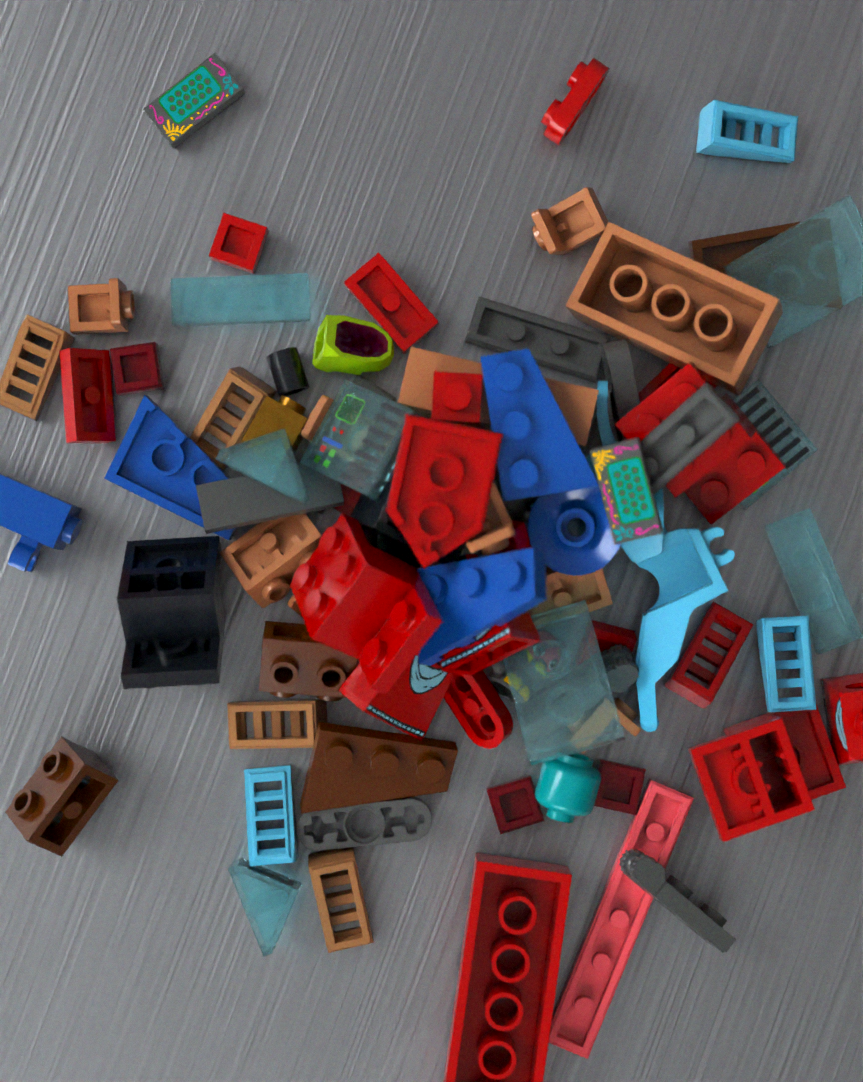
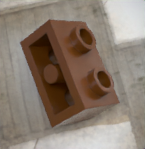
[259,621,357,701]
[5,736,118,857]

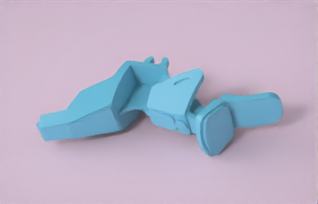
[586,381,735,732]

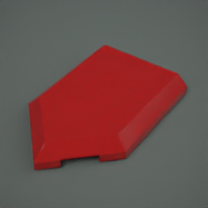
[386,414,503,569]

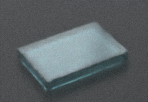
[723,195,863,348]
[503,600,625,765]

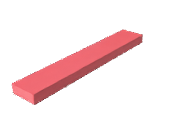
[549,779,694,1059]

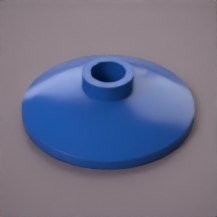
[528,486,621,576]

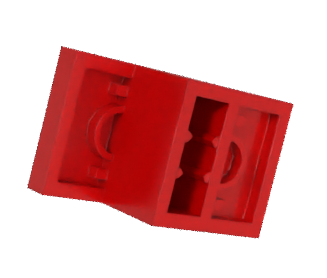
[615,361,786,525]
[290,513,443,694]
[688,704,846,842]

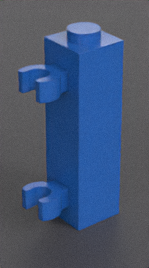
[0,473,83,572]

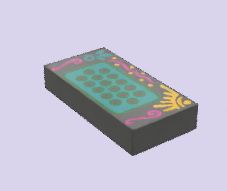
[143,53,245,149]
[590,437,663,545]

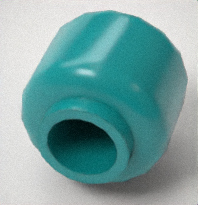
[535,750,602,823]

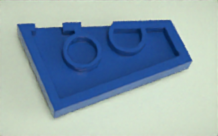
[480,349,599,502]
[104,395,237,540]
[417,548,547,666]

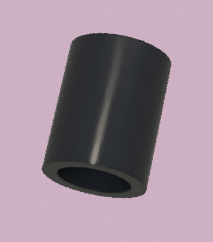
[266,347,310,397]

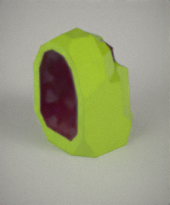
[312,315,394,375]

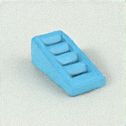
[696,100,798,163]
[756,616,817,712]
[244,765,299,866]

